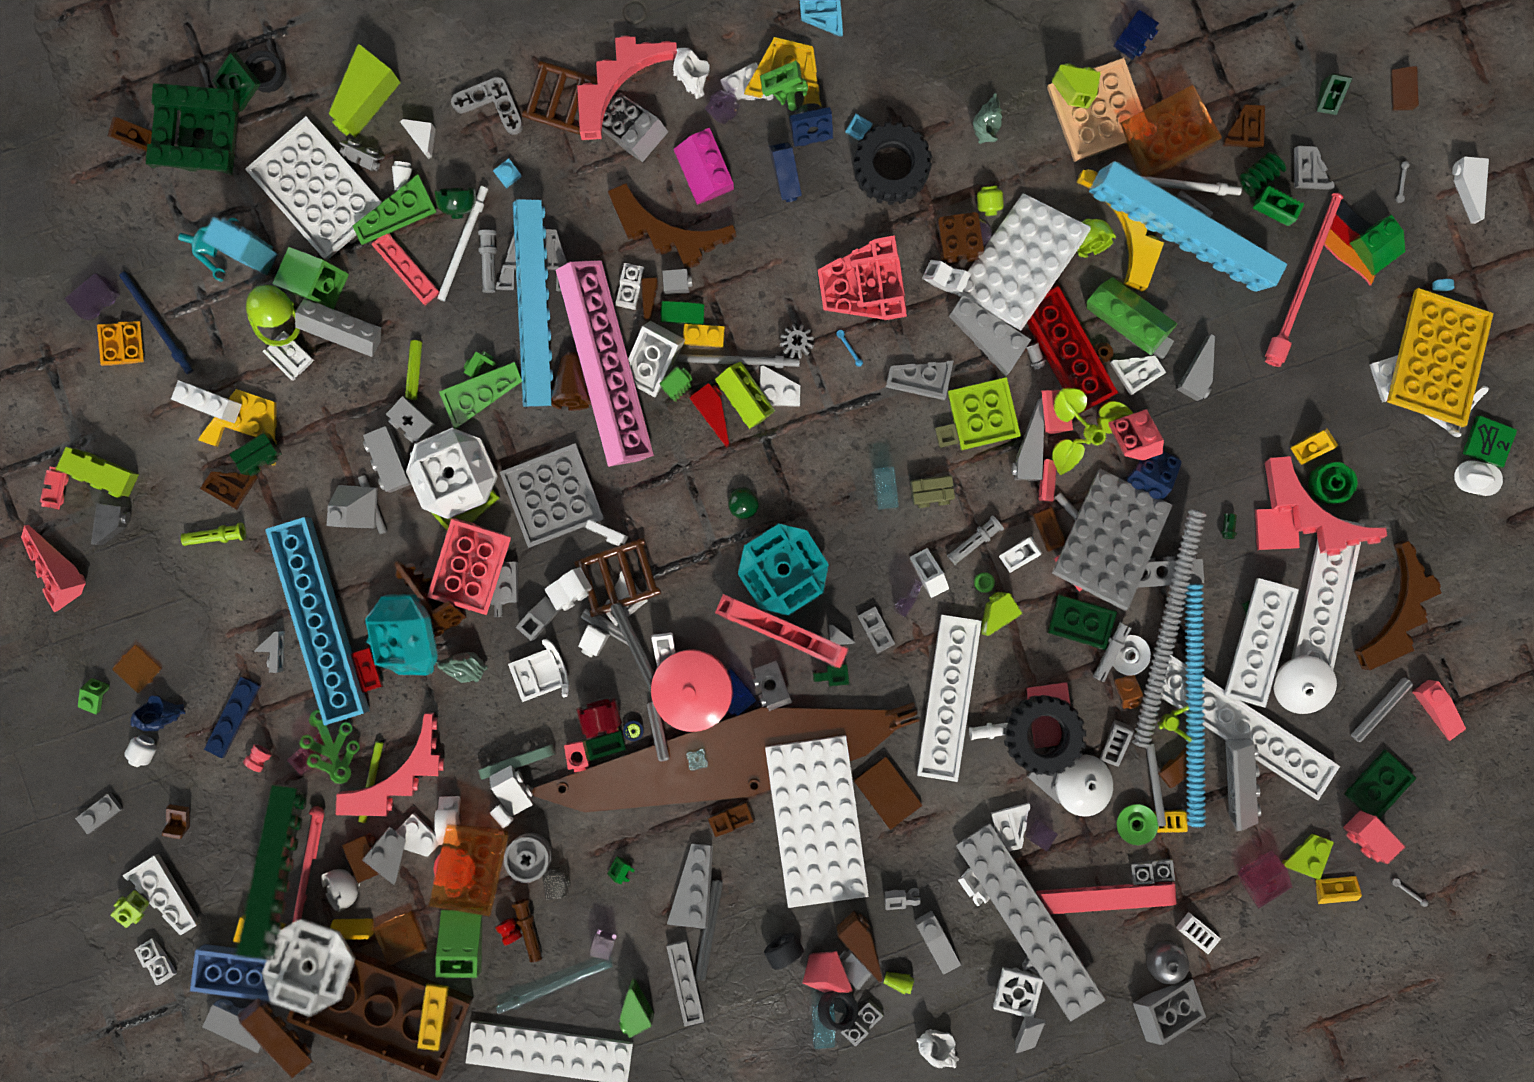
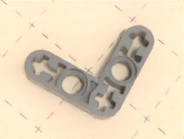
[451,77,523,135]

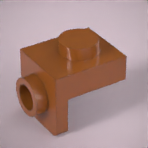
[1114,675,1143,709]

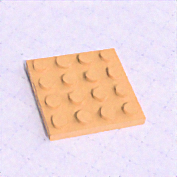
[1047,58,1151,162]

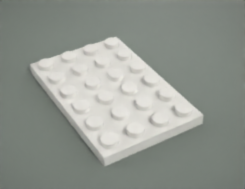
[245,116,382,261]
[956,193,1091,330]

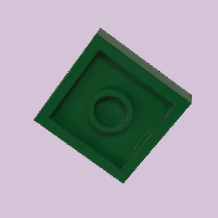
[212,52,261,112]

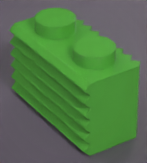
[659,367,692,401]

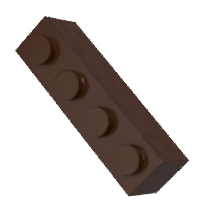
[238,998,312,1078]

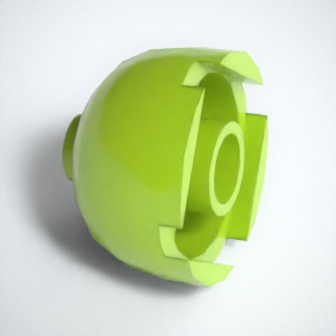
[1077,219,1116,258]

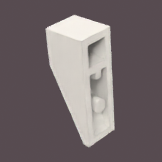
[1453,157,1489,223]

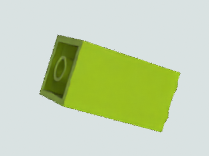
[329,44,401,138]

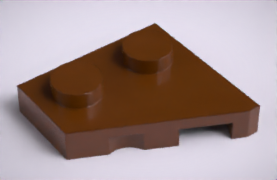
[200,471,258,510]

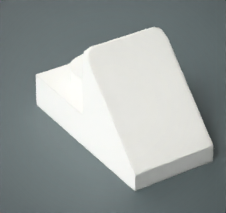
[999,537,1042,573]
[652,633,676,668]

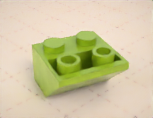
[1052,64,1101,109]

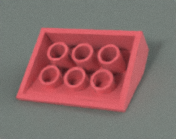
[427,517,511,615]

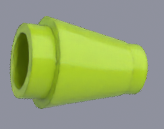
[883,972,915,995]

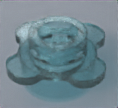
[686,748,708,771]

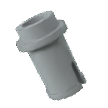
[1026,342,1046,369]

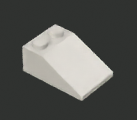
[628,321,685,397]

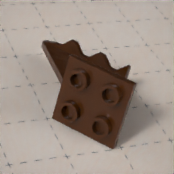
[394,561,467,638]

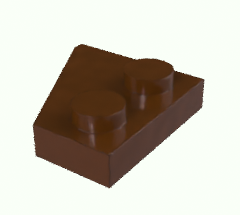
[1223,105,1265,148]

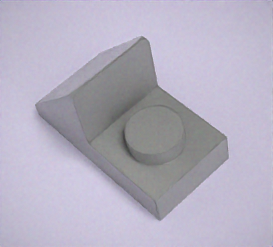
[828,624,855,645]
[254,631,285,673]

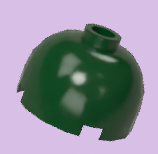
[435,187,476,219]

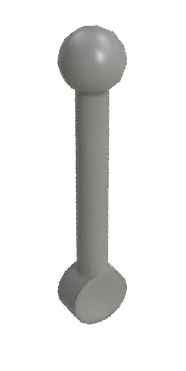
[1395,161,1409,203]
[1391,878,1429,907]

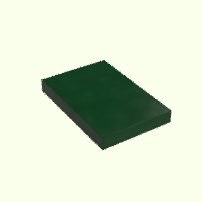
[1047,594,1117,650]
[1344,750,1416,819]

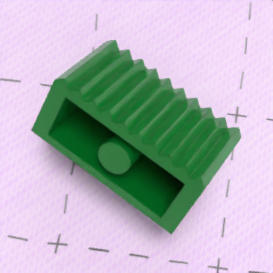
[1253,186,1304,226]

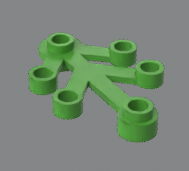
[299,709,360,784]

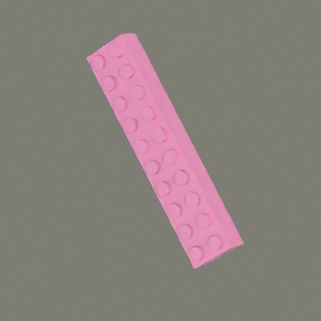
[556,261,654,467]

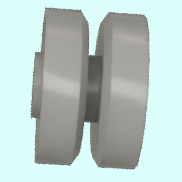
[504,833,552,882]

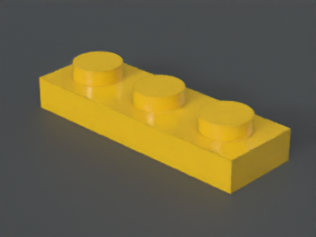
[418,984,448,1051]

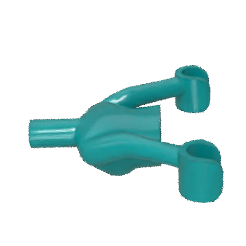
[178,218,240,282]

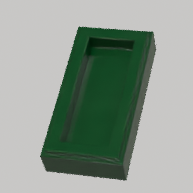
[582,730,626,761]

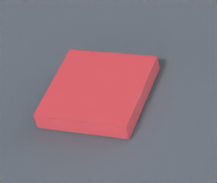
[1255,509,1299,550]

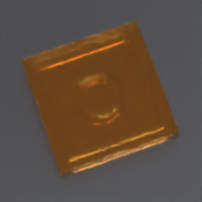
[372,911,427,966]

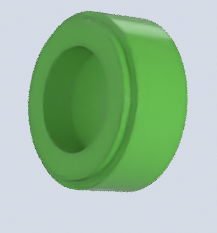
[974,572,995,593]

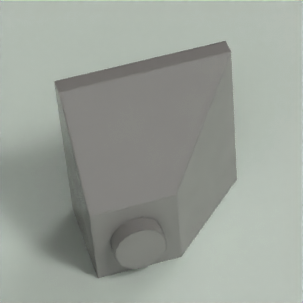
[327,485,378,528]

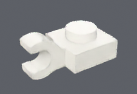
[958,868,990,906]

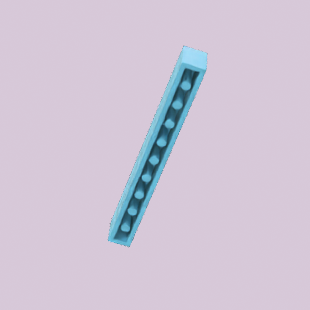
[513,200,553,407]

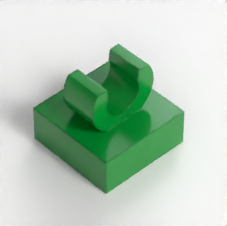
[607,856,635,884]

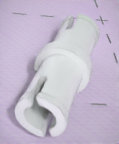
[969,723,1007,740]

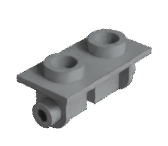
[340,139,385,171]

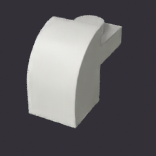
[922,260,971,294]
[435,796,462,845]

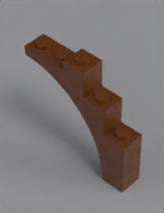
[608,183,736,268]
[1354,541,1442,670]

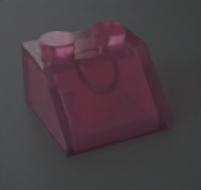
[1237,850,1292,909]

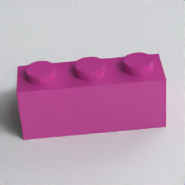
[674,128,734,205]

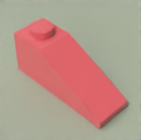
[1412,680,1466,741]

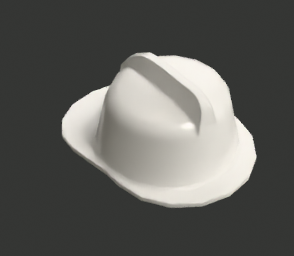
[1454,461,1503,496]

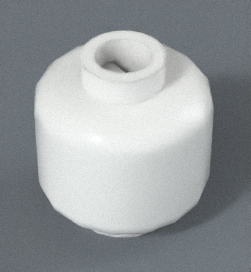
[125,735,157,767]

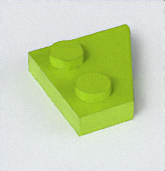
[1281,834,1334,880]

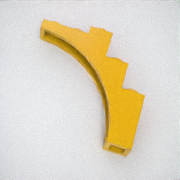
[1077,169,1164,292]

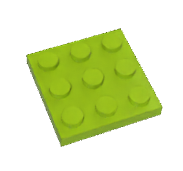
[947,377,1021,451]

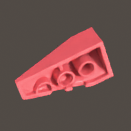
[21,525,86,612]

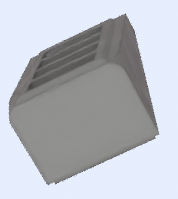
[1099,720,1134,767]

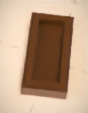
[1032,507,1066,552]

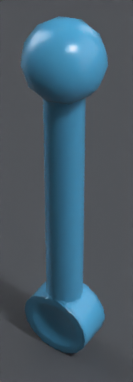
[836,330,863,366]

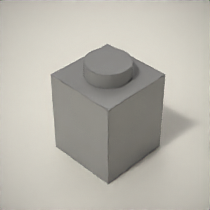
[663,269,693,295]

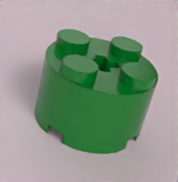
[1308,462,1358,504]

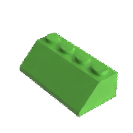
[1087,277,1177,356]

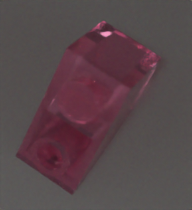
[287,733,335,775]

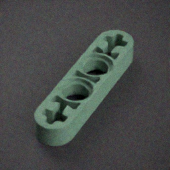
[478,744,556,780]

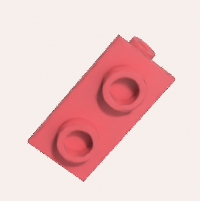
[40,466,69,510]

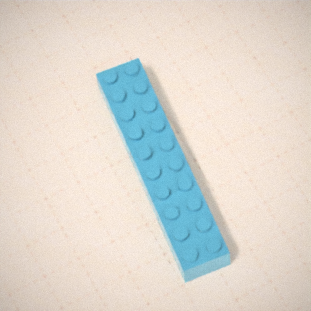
[1089,161,1287,292]
[265,517,370,725]

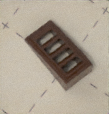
[641,278,658,322]

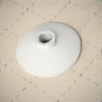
[1113,635,1151,675]

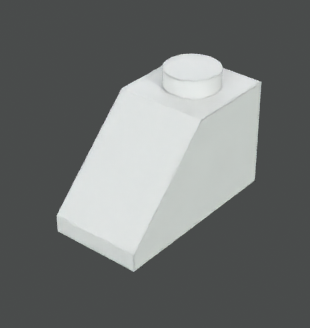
[910,548,949,598]
[579,625,610,657]

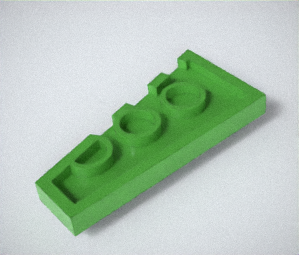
[353,175,436,245]
[439,362,522,429]

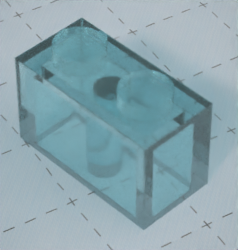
[872,467,899,510]

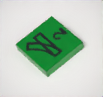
[1462,416,1517,468]

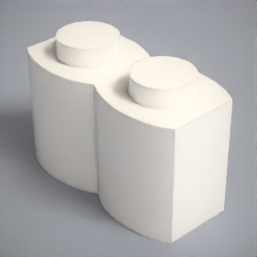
[545,567,592,611]

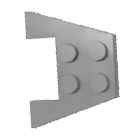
[496,229,567,292]

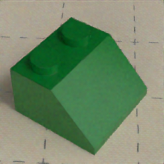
[1349,215,1406,275]

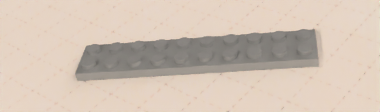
[956,823,1105,1022]

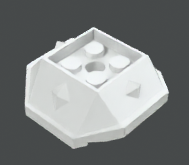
[406,428,498,519]
[262,919,355,1015]

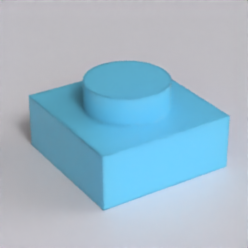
[493,159,522,188]

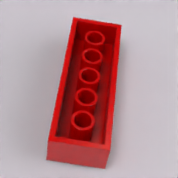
[1027,286,1118,414]

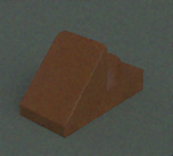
[107,117,152,152]

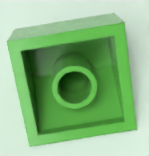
[619,979,654,1038]

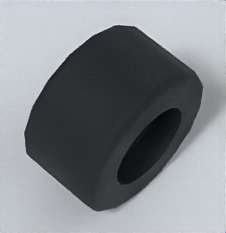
[764,933,804,970]

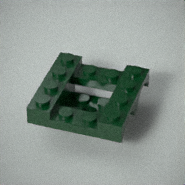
[145,83,240,175]

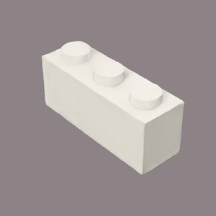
[171,380,242,423]

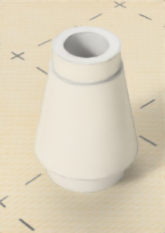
[392,161,412,191]

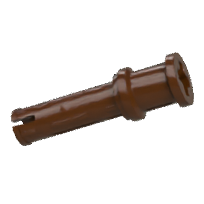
[511,898,543,963]

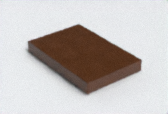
[853,756,923,830]

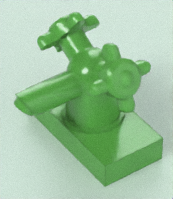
[760,61,808,111]

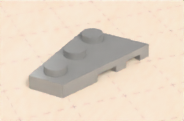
[886,360,954,400]

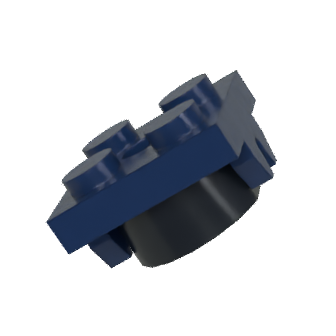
[789,103,833,147]

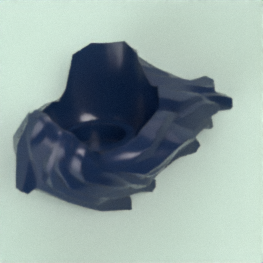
[131,695,186,731]

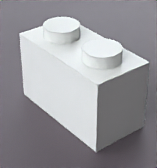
[489,765,533,816]

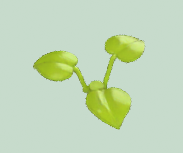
[1052,388,1134,475]

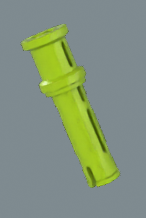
[181,522,246,546]

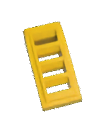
[1153,810,1188,833]

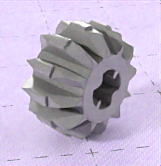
[780,324,814,359]

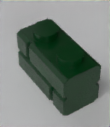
[229,432,282,476]

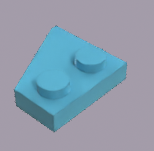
[800,0,843,36]

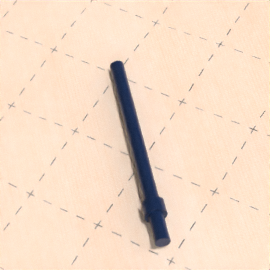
[119,271,194,374]

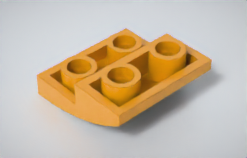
[97,321,144,366]

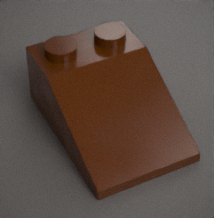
[836,911,883,983]

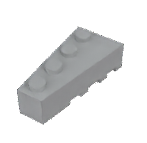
[949,296,1031,377]

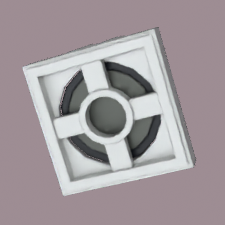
[993,967,1043,1018]

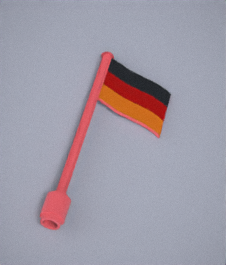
[1265,192,1376,367]

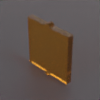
[112,645,162,693]

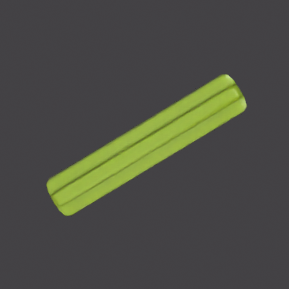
[405,340,422,400]

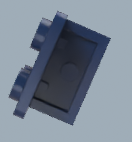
[1126,451,1182,500]

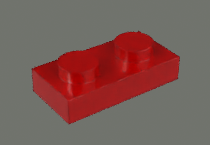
[351,648,383,693]

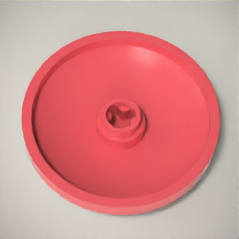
[651,649,733,732]

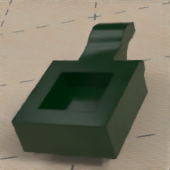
[813,664,849,687]

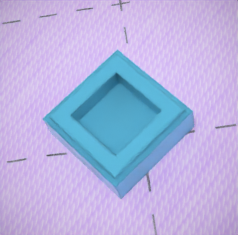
[845,114,873,141]

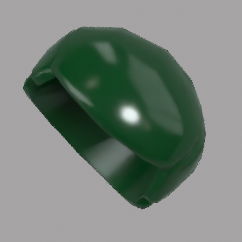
[728,487,759,519]

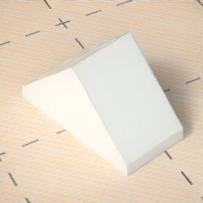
[400,119,436,159]

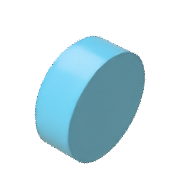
[1432,279,1455,292]

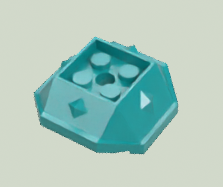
[738,524,829,615]
[365,594,438,675]

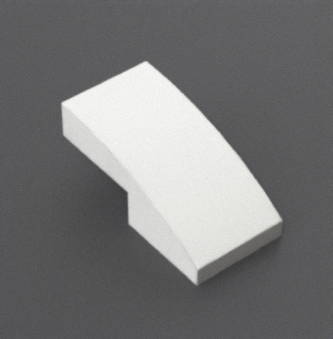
[490,804,513,828]

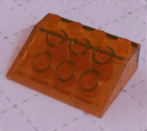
[1120,85,1222,178]
[429,824,508,916]

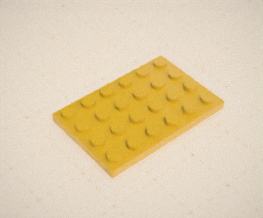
[1387,288,1494,427]

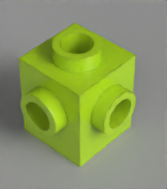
[111,890,149,928]

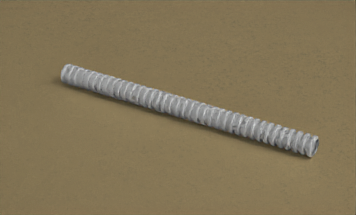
[1132,509,1207,748]

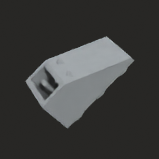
[602,93,668,162]

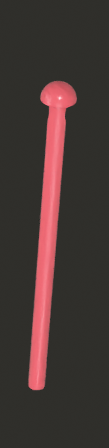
[292,806,325,924]

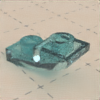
[812,1003,835,1049]

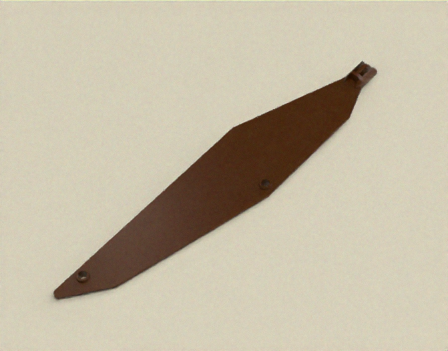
[532,702,921,812]

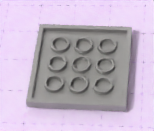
[500,443,605,548]

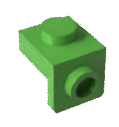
[464,351,496,378]
[78,678,110,715]

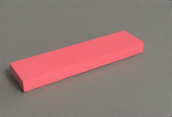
[372,234,439,305]

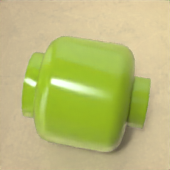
[977,186,1004,216]

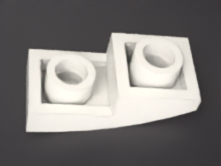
[616,263,644,310]
[134,938,177,985]

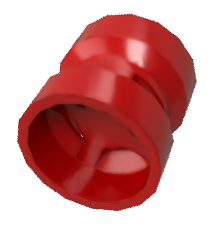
[495,917,523,946]

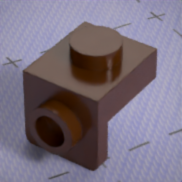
[162,804,190,839]

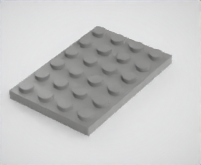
[1052,469,1172,611]

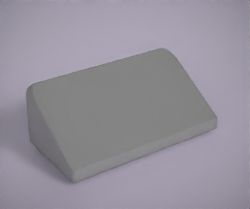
[1015,1016,1045,1053]

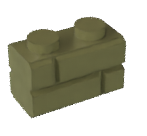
[910,475,955,509]

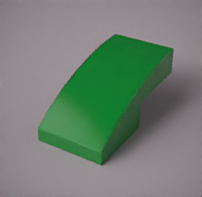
[660,301,705,325]

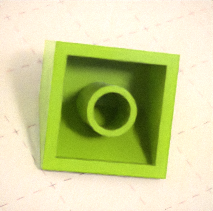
[980,591,1023,636]

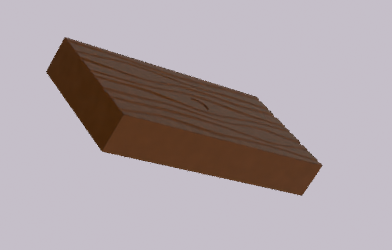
[286,949,474,1081]

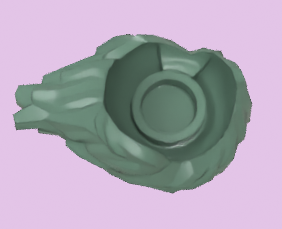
[973,93,1002,144]
[436,652,488,683]

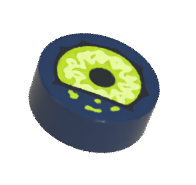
[623,720,644,741]

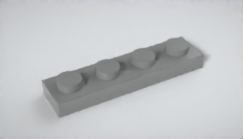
[666,940,705,1027]

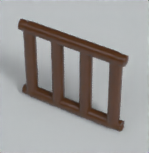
[522,61,598,135]
[574,538,661,617]

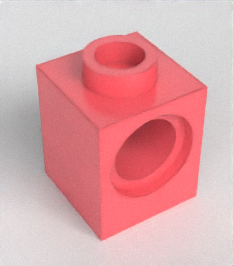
[564,741,591,772]

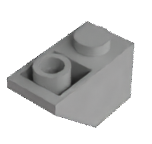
[516,596,561,641]

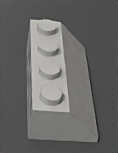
[1225,738,1261,831]

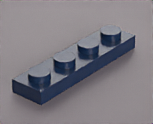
[204,676,261,759]

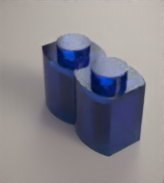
[1113,9,1159,60]

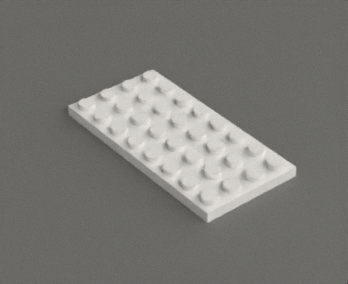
[765,735,869,908]

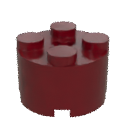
[576,698,622,738]

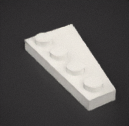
[123,853,200,935]

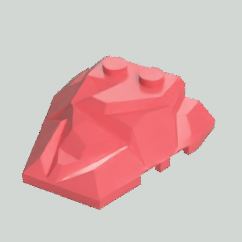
[818,235,907,320]

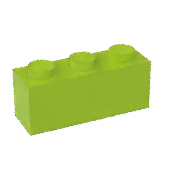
[715,361,775,429]

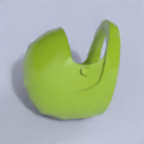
[246,285,300,346]

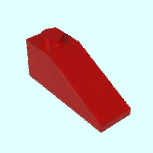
[689,383,730,448]

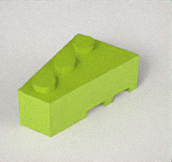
[56,447,139,498]

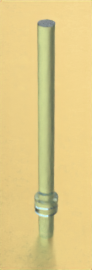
[496,959,613,1014]

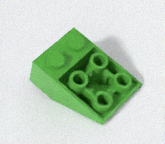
[436,910,482,978]

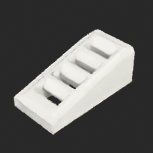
[1176,912,1221,954]

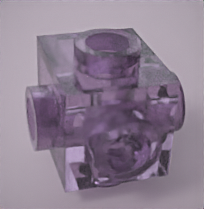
[704,90,740,124]

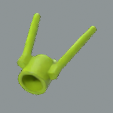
[1157,706,1192,741]

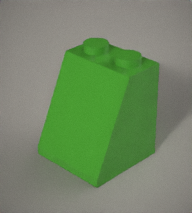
[272,247,349,309]

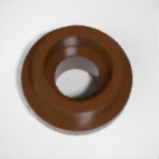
[1094,342,1113,363]

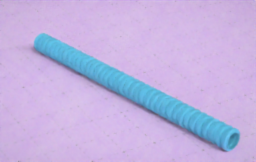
[1185,584,1206,827]

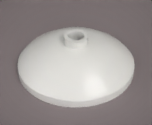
[1273,656,1337,714]
[1055,755,1113,816]

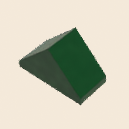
[1316,73,1352,115]

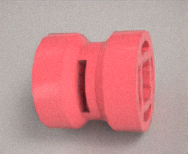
[243,744,272,772]

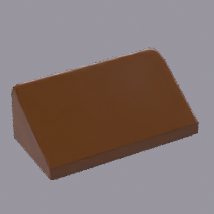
[1391,66,1419,110]

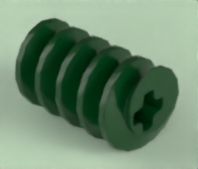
[1239,153,1286,197]

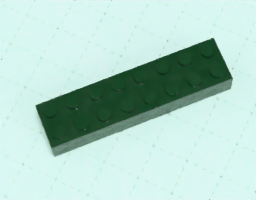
[235,785,307,961]

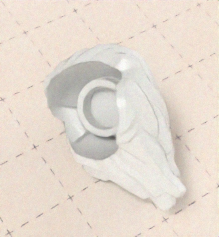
[673,48,710,99]
[917,1029,959,1068]

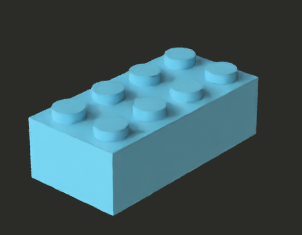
[202,218,278,275]

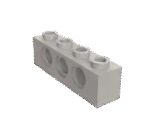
[1137,555,1204,588]

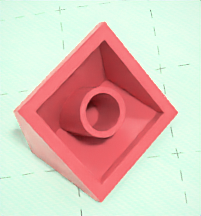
[1042,390,1073,434]
[802,952,852,993]

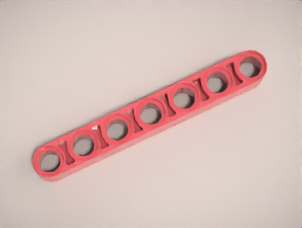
[1036,882,1177,914]

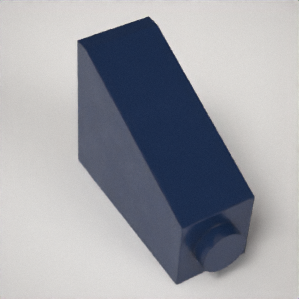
[769,142,802,202]

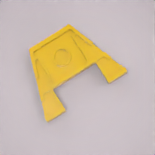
[744,37,822,107]
[198,389,277,466]

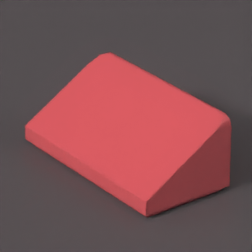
[1038,459,1056,502]

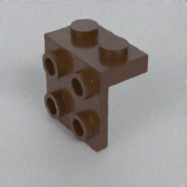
[938,212,984,265]

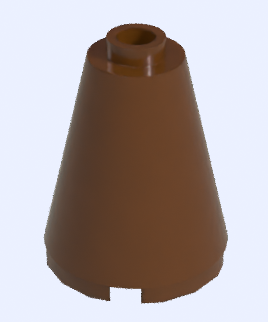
[551,352,592,411]

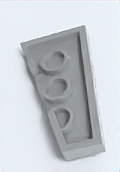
[667,843,713,929]

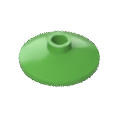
[1117,804,1158,845]

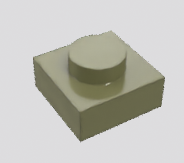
[935,423,960,448]

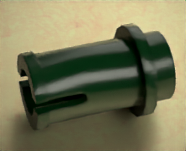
[1220,513,1237,539]

